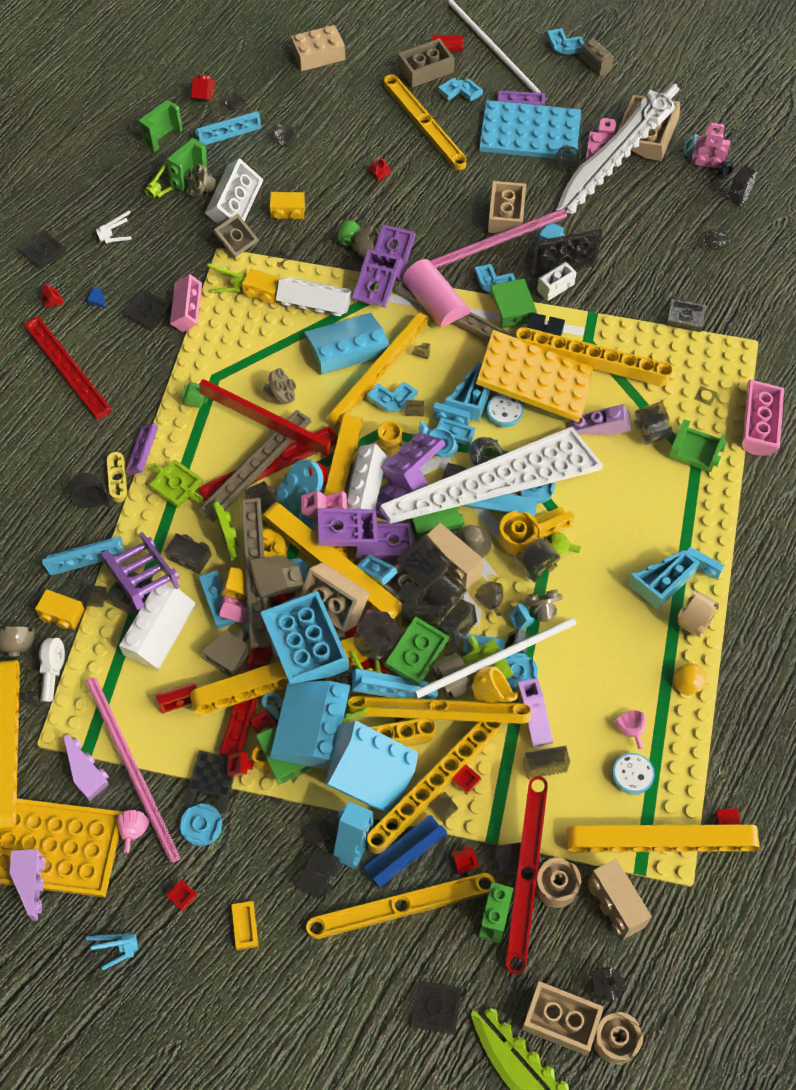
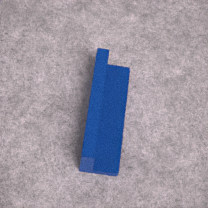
[364,815,447,889]

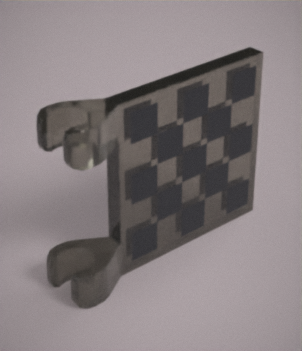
[184,750,235,814]

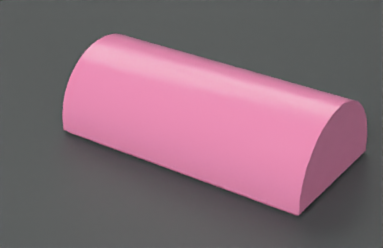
[403,259,470,328]
[742,379,784,456]

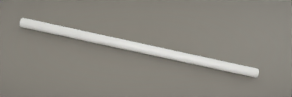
[448,0,541,93]
[413,618,576,699]

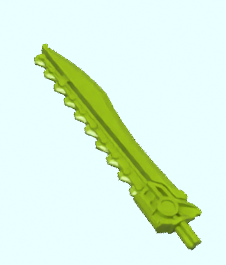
[471,1008,569,1090]

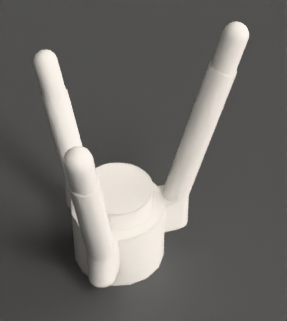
[96,211,132,244]

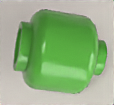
[337,220,360,247]
[181,382,208,408]

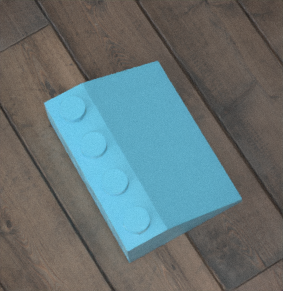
[305,313,389,374]
[260,591,349,684]
[270,681,350,770]
[325,720,418,814]

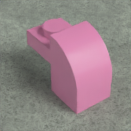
[301,490,347,520]

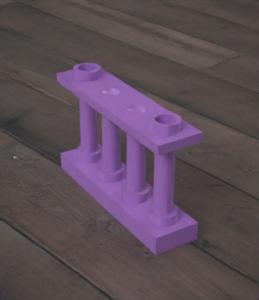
[101,532,180,610]

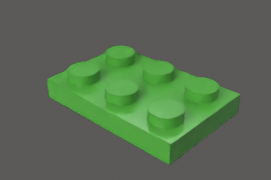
[384,616,450,686]

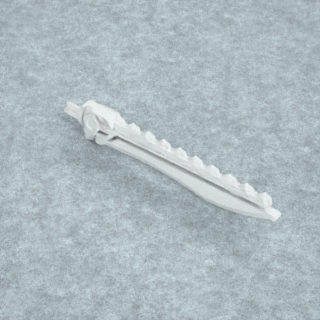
[556,83,680,214]

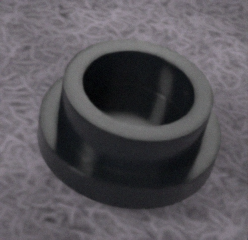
[718,160,734,177]

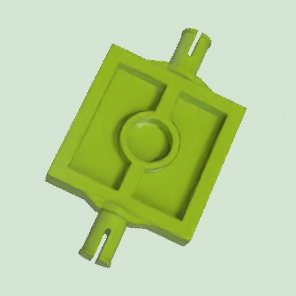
[149,459,203,508]
[212,502,239,561]
[462,635,514,680]

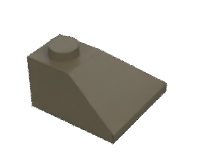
[213,213,259,258]
[248,555,304,598]

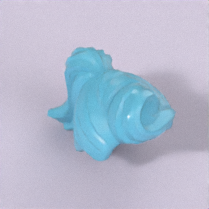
[419,421,458,458]

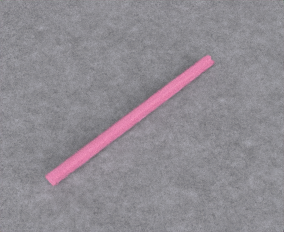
[431,208,567,269]
[86,677,180,862]

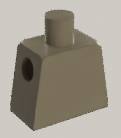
[201,628,249,677]

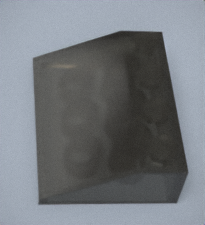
[525,229,603,278]

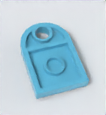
[274,460,323,518]

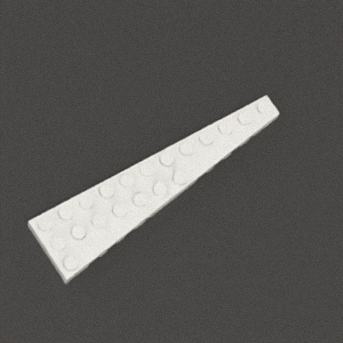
[380,427,603,523]

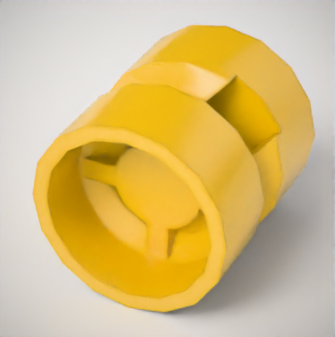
[378,421,402,455]

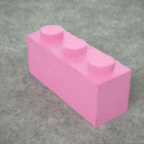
[170,274,202,332]

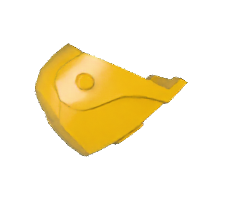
[472,667,519,702]

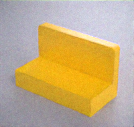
[535,507,574,540]

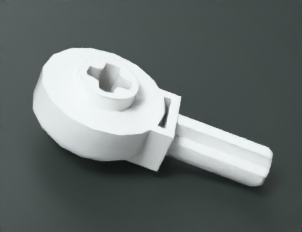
[39,638,65,702]

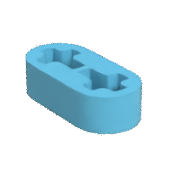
[262,692,284,723]

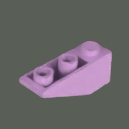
[571,404,631,435]
[516,678,553,748]
[64,735,109,801]
[10,850,45,921]

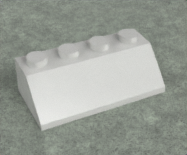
[205,158,263,225]
[276,277,354,316]
[346,444,387,510]
[119,583,196,670]

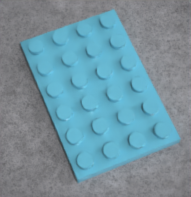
[479,100,581,161]

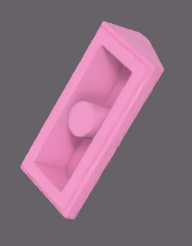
[219,595,249,624]

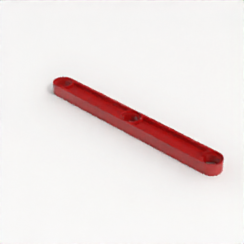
[506,776,548,974]

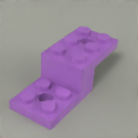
[352,224,416,308]
[375,433,446,521]
[317,508,413,560]

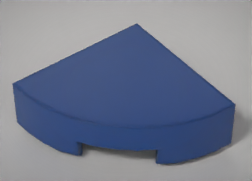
[87,287,105,308]

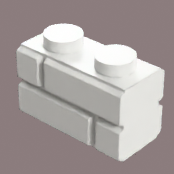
[537,262,576,301]

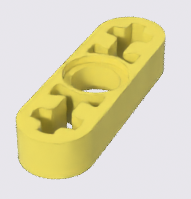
[107,452,128,502]

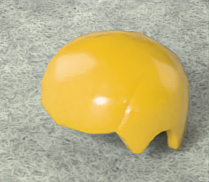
[673,663,707,695]

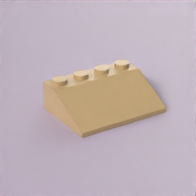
[617,95,680,161]

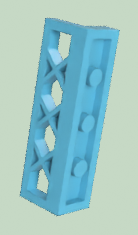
[195,111,261,145]
[461,494,538,518]
[42,536,125,576]
[352,669,438,699]

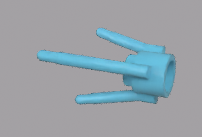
[85,932,139,970]

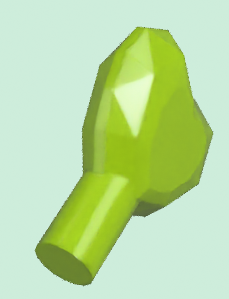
[548,532,581,554]

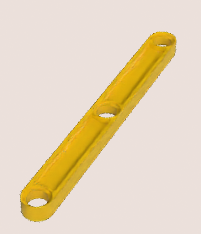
[384,74,466,170]
[328,312,429,426]
[348,696,531,724]
[306,873,495,939]

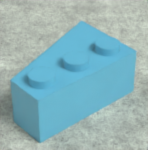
[445,362,491,422]
[628,550,700,610]
[333,801,374,869]

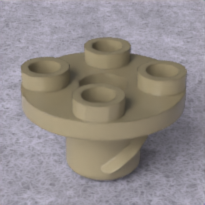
[186,164,216,198]
[263,368,296,404]
[455,525,492,558]
[523,589,563,622]

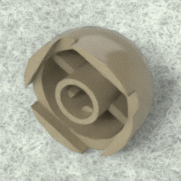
[353,225,379,259]
[0,627,35,657]

